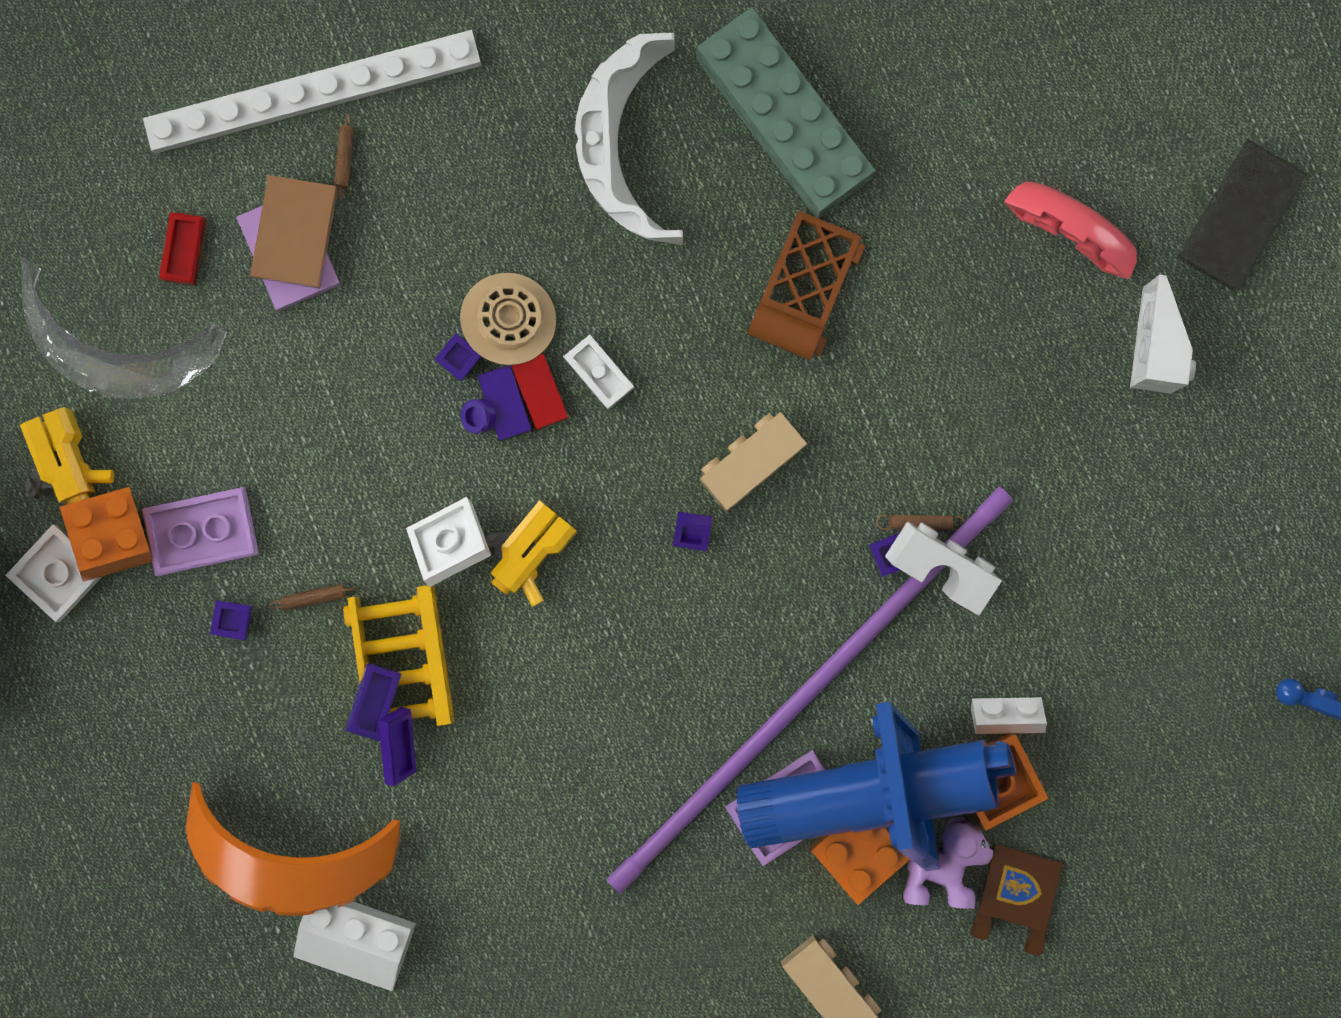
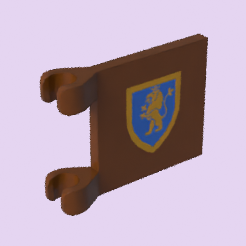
[971,844,1063,956]

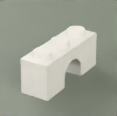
[885,521,1002,616]

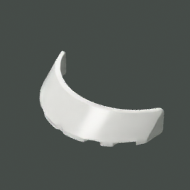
[575,33,683,245]

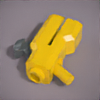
[20,407,114,504]
[485,500,577,607]

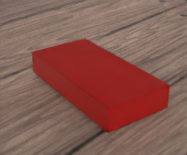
[159,212,206,286]
[511,354,569,431]

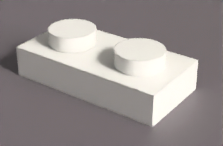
[563,334,634,410]
[971,697,1047,734]

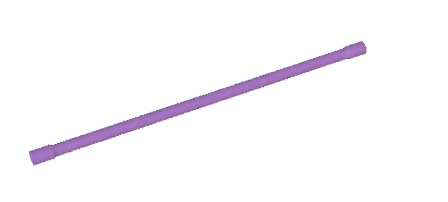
[606,487,1014,894]

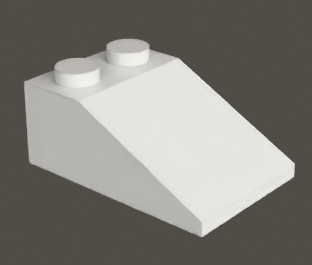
[1130,275,1196,394]

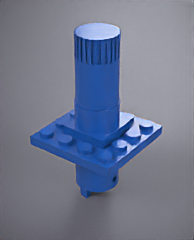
[737,702,1017,871]

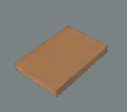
[250,175,338,289]

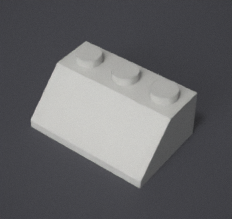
[293,902,416,991]

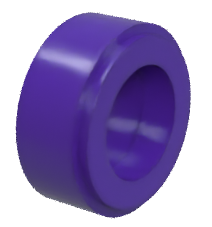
[461,399,496,434]

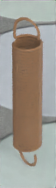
[334,114,355,201]
[876,514,965,531]
[269,583,357,611]

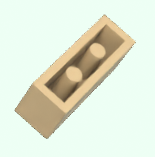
[700,412,807,512]
[780,935,882,1018]

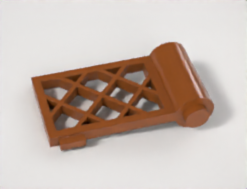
[747,211,865,361]

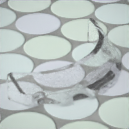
[21,258,227,399]

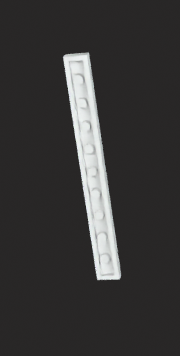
[143,30,482,154]

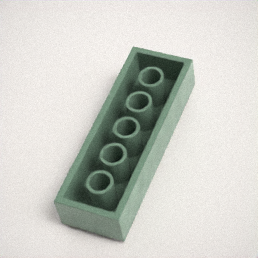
[696,7,876,219]

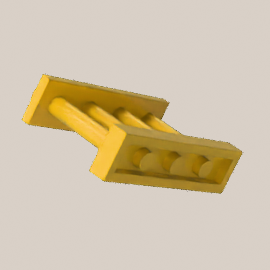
[343,585,455,726]

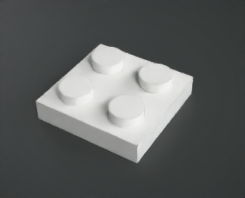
[406,497,491,587]
[5,524,102,622]

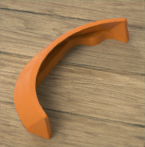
[186,782,400,916]

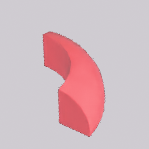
[1004,181,1137,279]

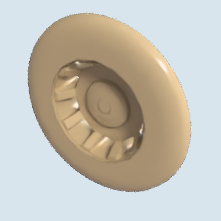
[460,273,556,365]

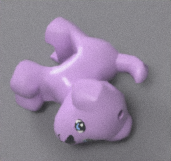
[903,817,994,909]

